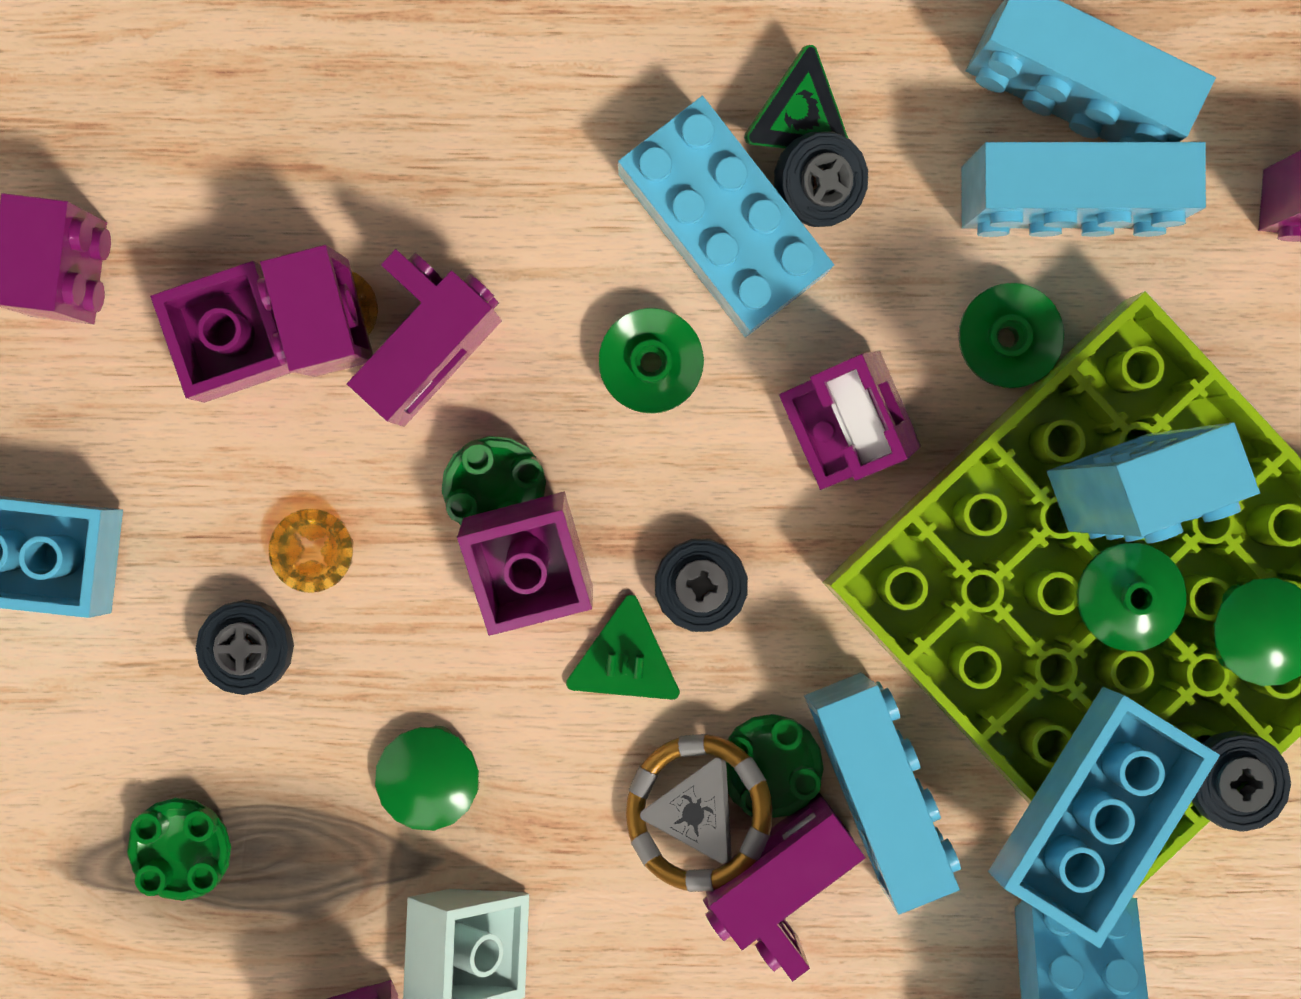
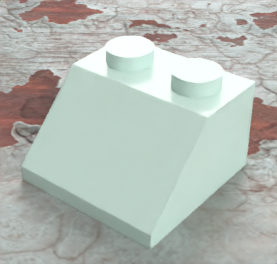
[403,889,529,999]

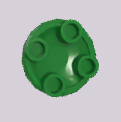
[441,436,546,525]
[1214,578,1301,686]
[726,714,824,818]
[375,726,480,831]
[127,797,232,901]

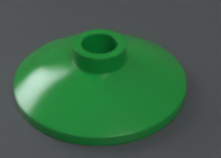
[958,283,1064,388]
[599,308,704,414]
[1077,543,1187,651]

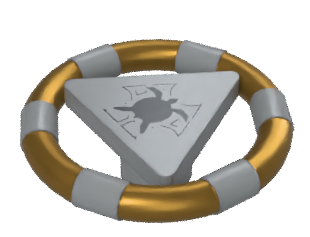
[626,734,772,892]

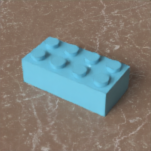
[965,0,1216,142]
[618,95,834,338]
[961,142,1206,237]
[1047,422,1260,544]
[0,496,123,618]
[804,673,961,915]
[988,687,1220,948]
[1015,898,1148,999]

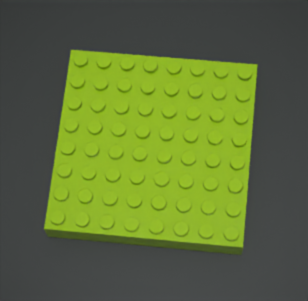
[822,291,1301,891]

